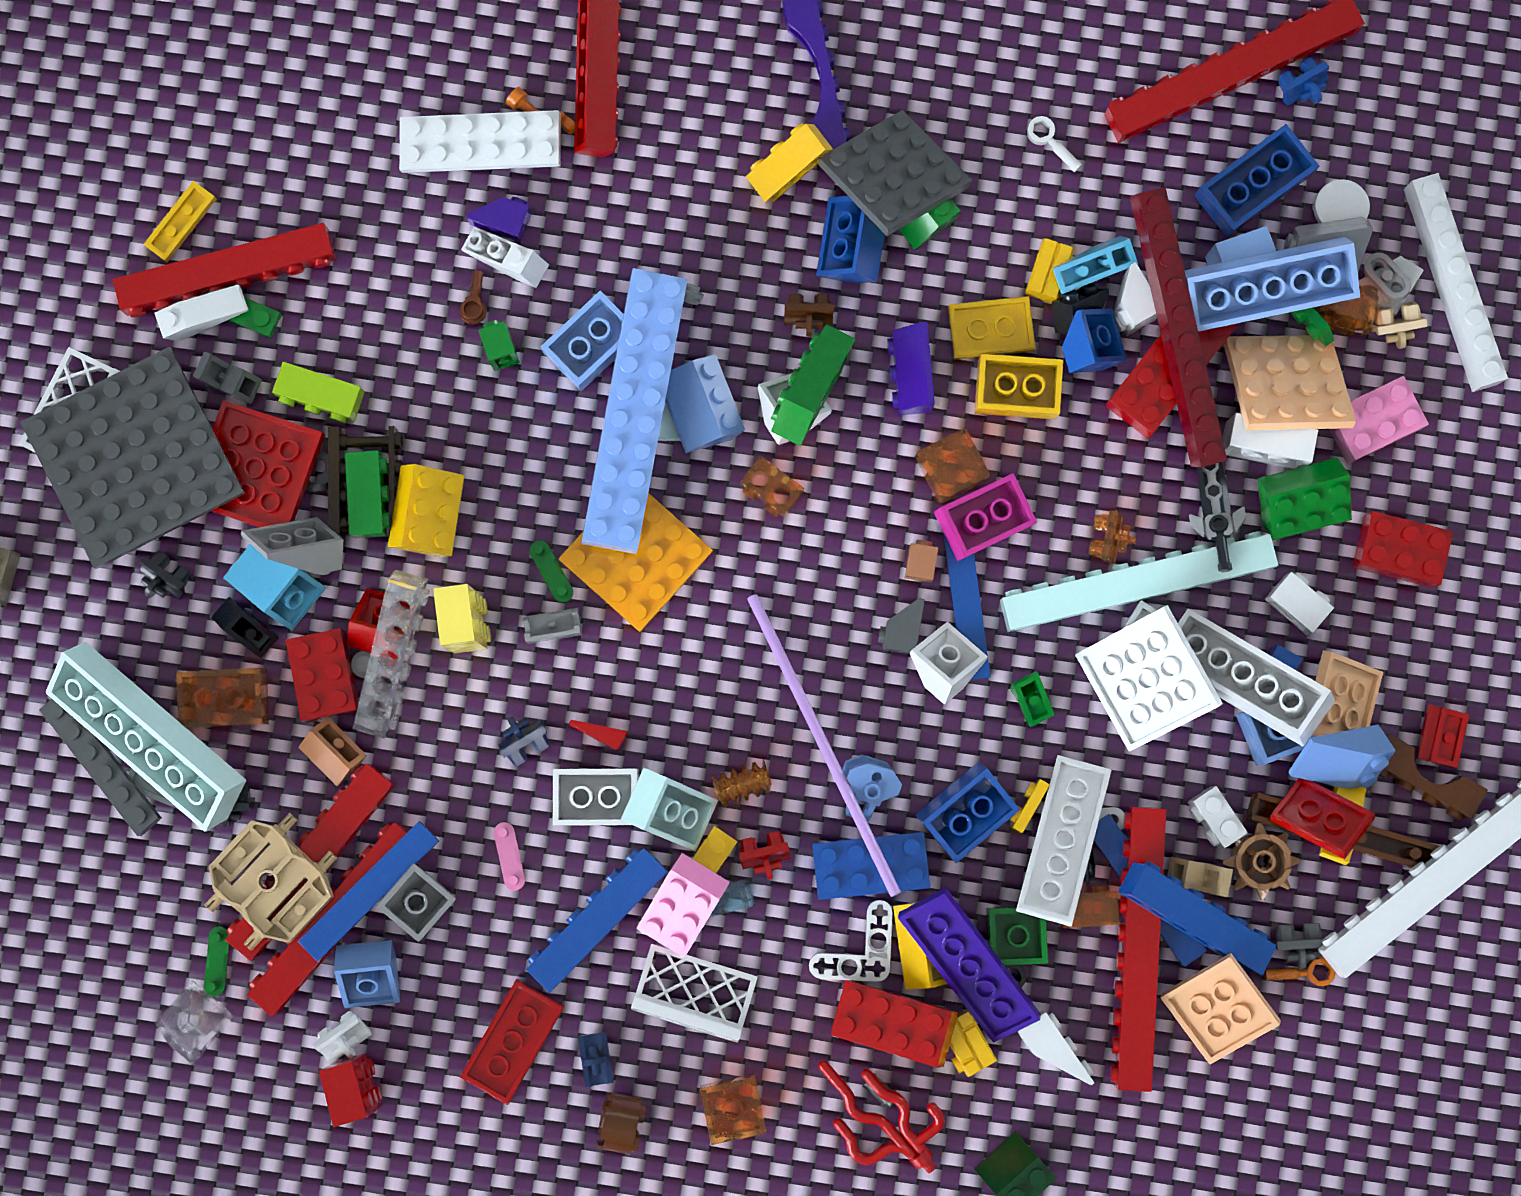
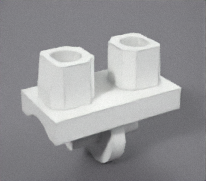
[313,1011,372,1064]

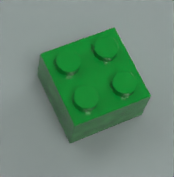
[986,907,1048,965]

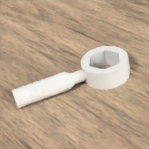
[1027,116,1082,172]

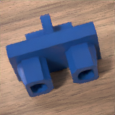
[1279,57,1329,106]

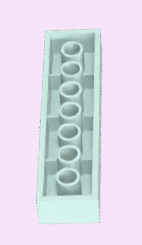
[45,642,246,832]

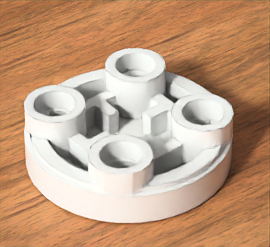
[1312,180,1370,223]

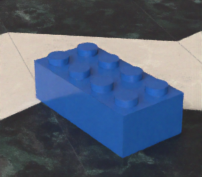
[1194,124,1320,238]
[812,832,930,900]

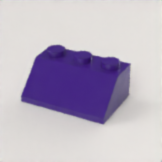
[887,322,935,416]

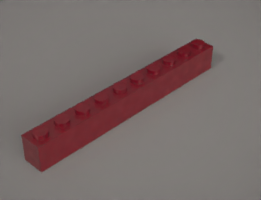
[1130,187,1227,467]

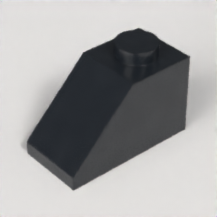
[211,597,279,658]

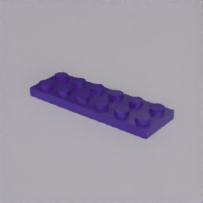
[898,888,1041,1043]

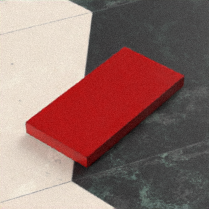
[460,978,565,1105]

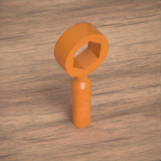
[1264,958,1336,986]

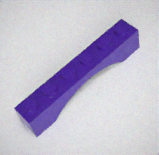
[782,0,851,149]

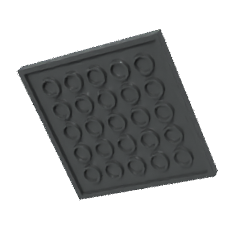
[20,347,245,569]

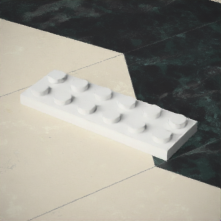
[399,110,561,173]
[1016,755,1111,926]

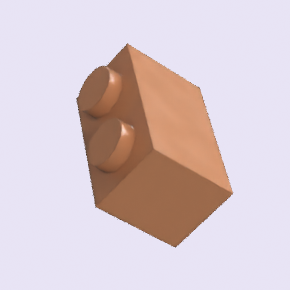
[298,717,367,786]

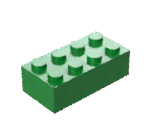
[771,324,855,446]

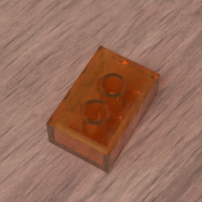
[177,668,269,729]

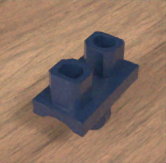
[498,717,550,766]
[578,1032,614,1087]

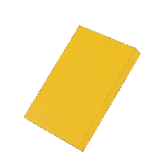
[948,296,1036,360]

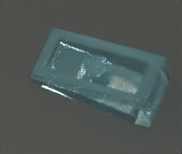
[709,878,755,917]

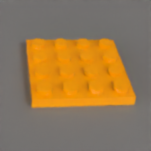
[559,493,713,632]

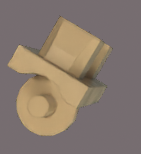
[1370,302,1427,349]

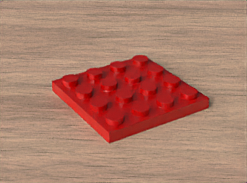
[211,400,326,527]

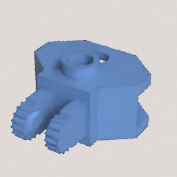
[842,755,902,822]

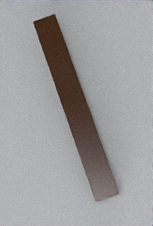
[1245,792,1439,868]

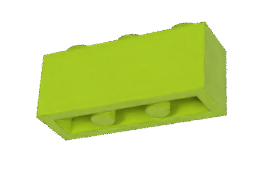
[272,362,365,424]

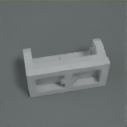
[522,608,582,644]

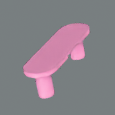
[494,822,525,891]

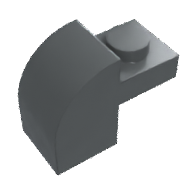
[193,352,262,404]

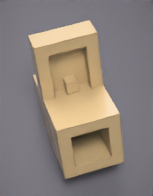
[1168,857,1233,897]

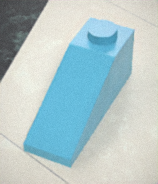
[1052,236,1138,294]

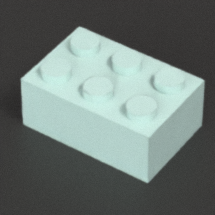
[621,768,718,851]

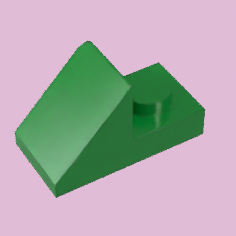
[1010,671,1054,727]

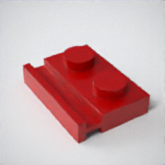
[1415,704,1469,768]

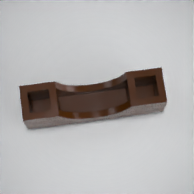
[1379,734,1488,821]

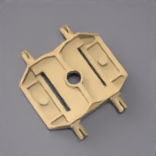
[204,813,338,951]

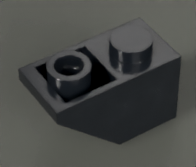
[1052,283,1109,335]

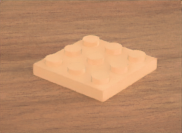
[1312,650,1383,736]
[1160,953,1281,1064]

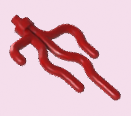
[818,1060,945,1173]

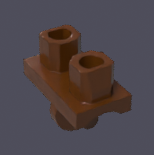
[784,293,834,337]

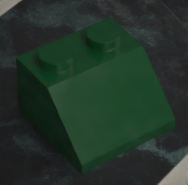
[974,1131,1057,1196]

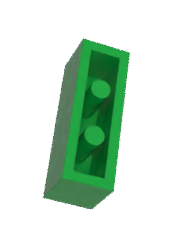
[345,451,391,539]

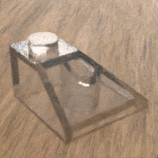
[155,980,235,1063]

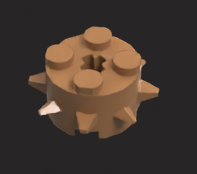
[1223,823,1300,900]

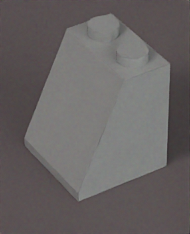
[1284,217,1373,273]

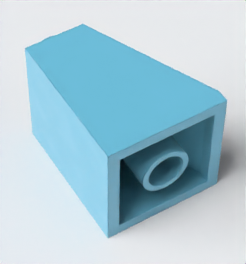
[223,544,326,631]

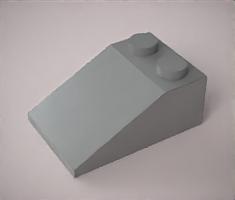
[241,517,343,575]

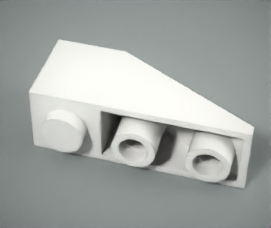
[461,227,549,288]
[1017,1010,1094,1085]

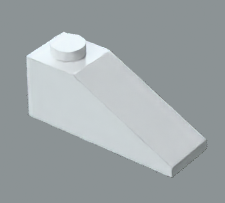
[155,285,249,342]

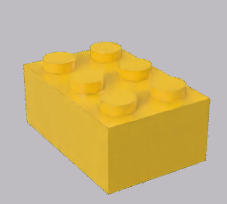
[974,354,1063,420]
[388,464,464,557]

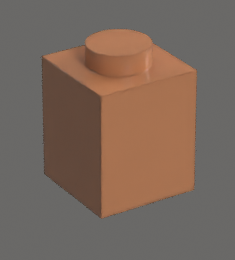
[904,540,938,583]

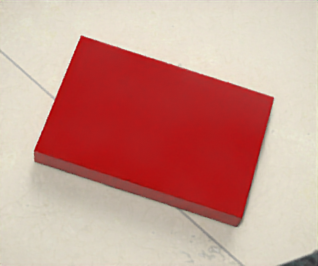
[1270,778,1375,860]

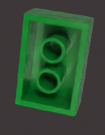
[1258,458,1352,541]

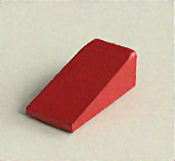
[569,720,629,751]

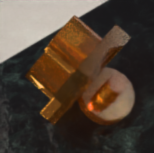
[1089,510,1137,564]

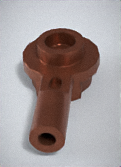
[459,270,487,325]

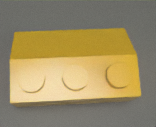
[893,897,955,990]

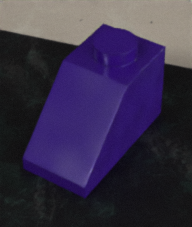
[467,197,532,243]

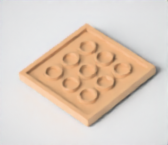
[1224,335,1356,430]

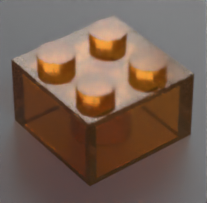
[915,427,991,505]
[699,1073,767,1145]

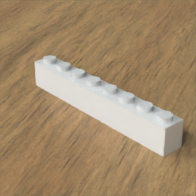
[1404,173,1508,392]

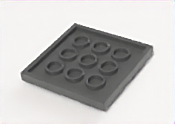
[818,110,972,236]

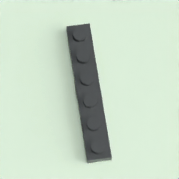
[39,699,162,836]

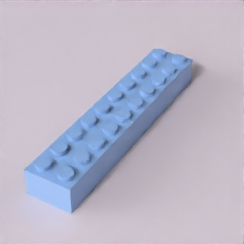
[581,268,688,554]

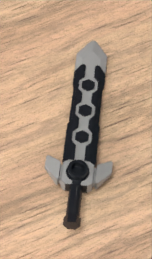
[1189,462,1246,573]

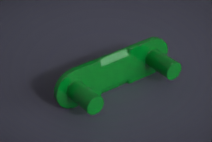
[530,541,573,603]
[204,926,229,997]

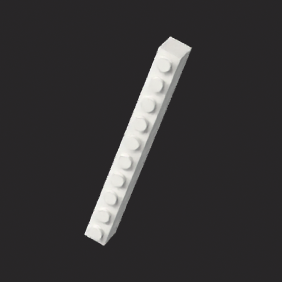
[1318,781,1521,978]

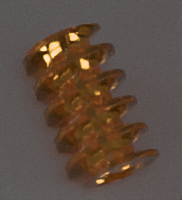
[711,759,772,807]

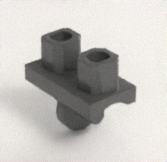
[1271,923,1324,969]

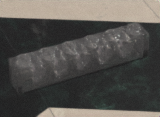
[353,570,430,739]

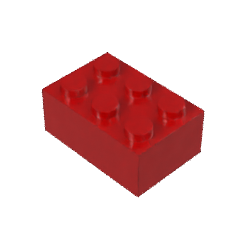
[1352,511,1453,588]
[286,628,361,723]
[318,1053,383,1127]

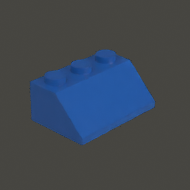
[816,196,885,283]
[915,762,1020,863]

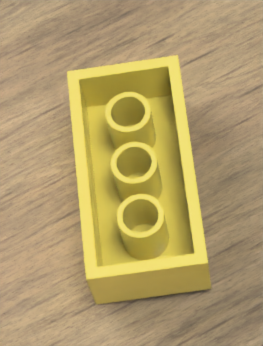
[433,584,491,654]

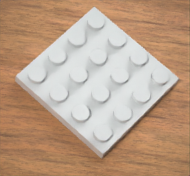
[1075,605,1223,751]

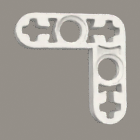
[809,900,892,982]

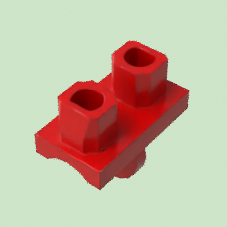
[739,831,791,880]

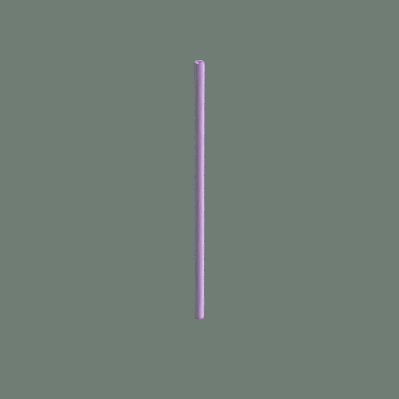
[747,594,901,897]

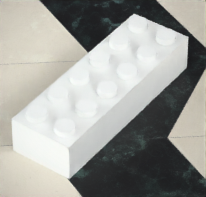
[1178,609,1335,747]

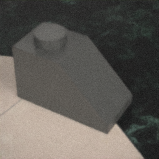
[878,598,925,655]

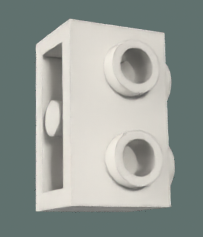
[1265,572,1334,635]
[1188,786,1248,848]

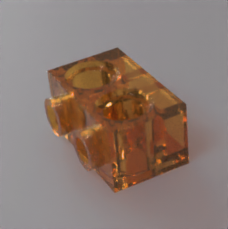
[741,456,804,518]

